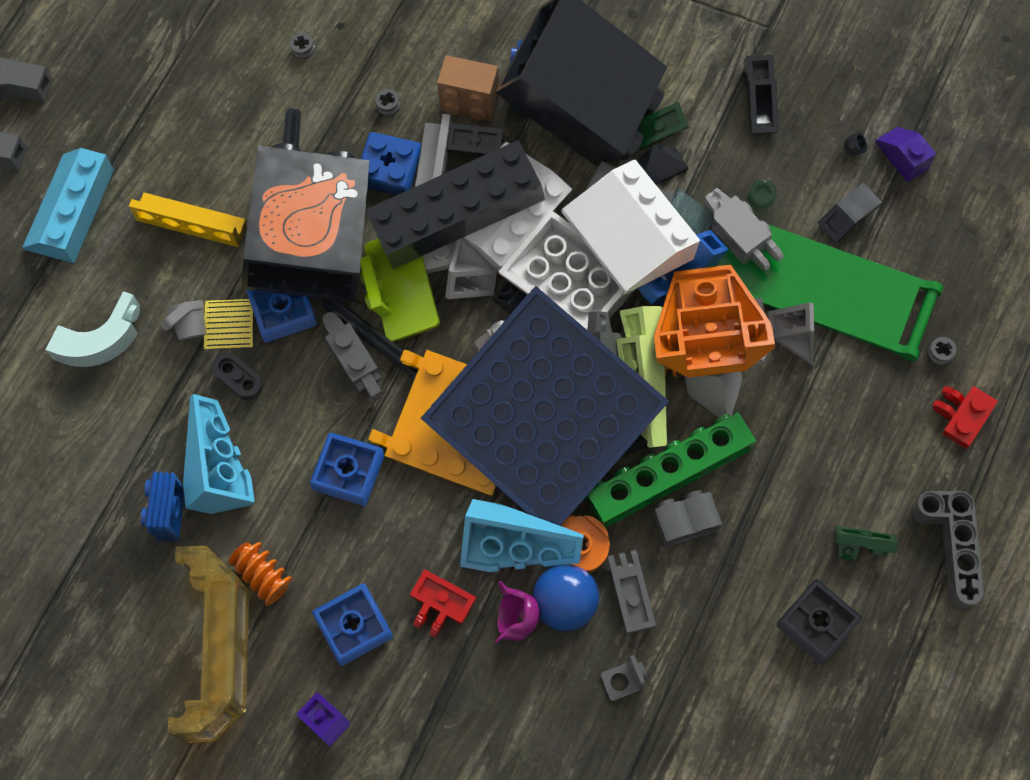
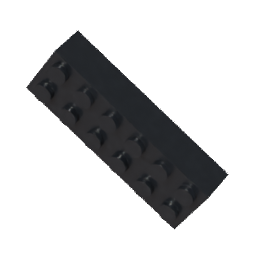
[366,140,545,269]

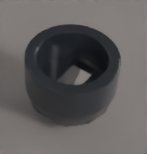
[844,132,867,155]

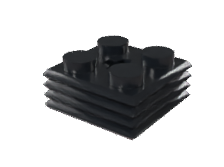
[776,579,862,664]

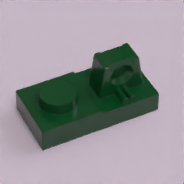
[637,102,690,151]
[833,525,898,561]

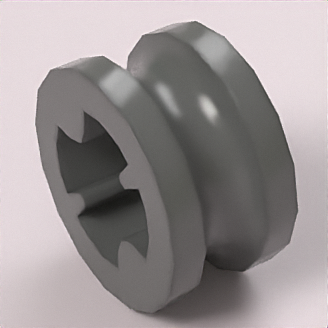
[290,33,315,59]
[375,89,400,116]
[928,337,957,365]

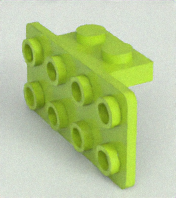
[359,239,440,343]

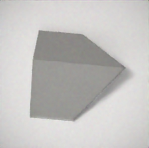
[445,238,497,299]
[768,303,814,366]
[684,372,742,418]

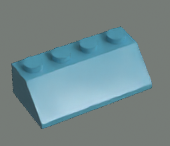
[22,148,114,263]

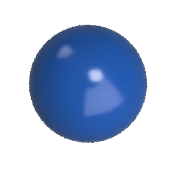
[532,564,599,631]

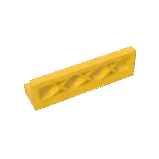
[129,193,247,247]

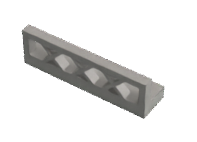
[415,114,451,187]

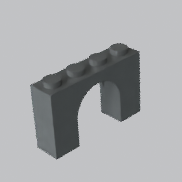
[0,58,53,171]

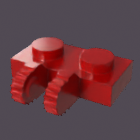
[932,386,998,449]
[410,569,477,638]

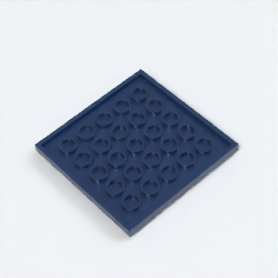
[421,286,669,526]

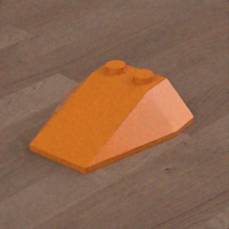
[654,265,775,378]

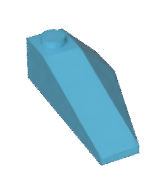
[183,394,255,514]
[460,499,584,572]

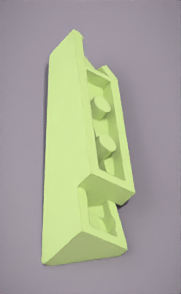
[616,306,667,448]

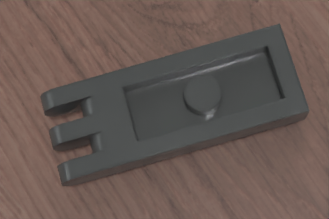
[607,550,656,635]

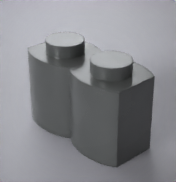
[653,490,722,547]

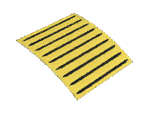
[204,299,253,349]

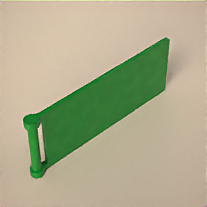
[717,224,944,361]

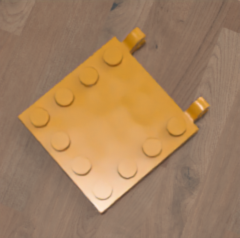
[368,350,497,497]

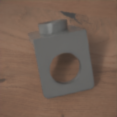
[601,655,648,701]

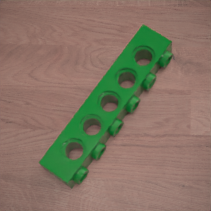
[586,412,756,528]

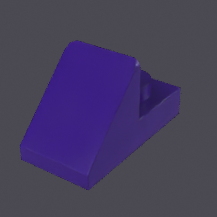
[296,692,350,746]

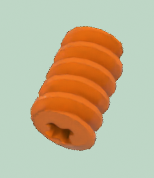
[228,542,293,606]

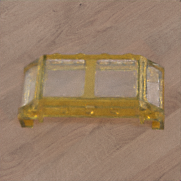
[168,546,249,743]

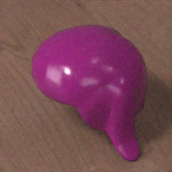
[495,581,540,644]

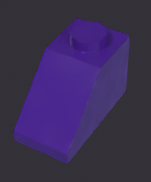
[875,127,936,182]

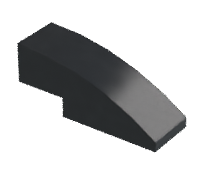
[744,55,779,134]

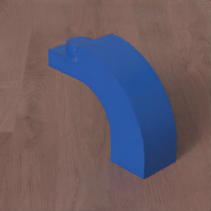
[637,230,729,306]

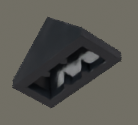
[637,144,688,185]

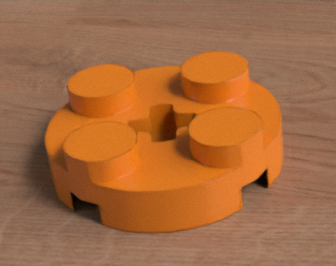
[561,515,610,573]

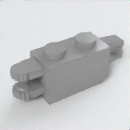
[704,188,784,271]

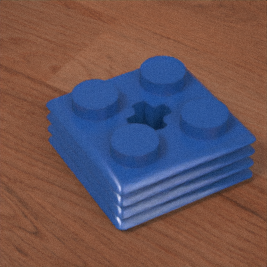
[361,132,421,195]
[246,290,317,342]
[310,433,384,506]
[141,471,185,543]
[312,583,393,666]

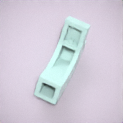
[45,291,140,367]

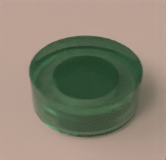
[748,180,777,209]

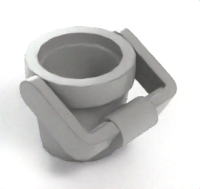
[161,300,206,341]

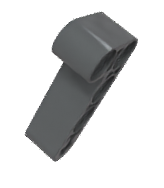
[912,491,984,611]

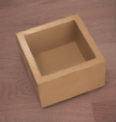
[437,55,499,121]

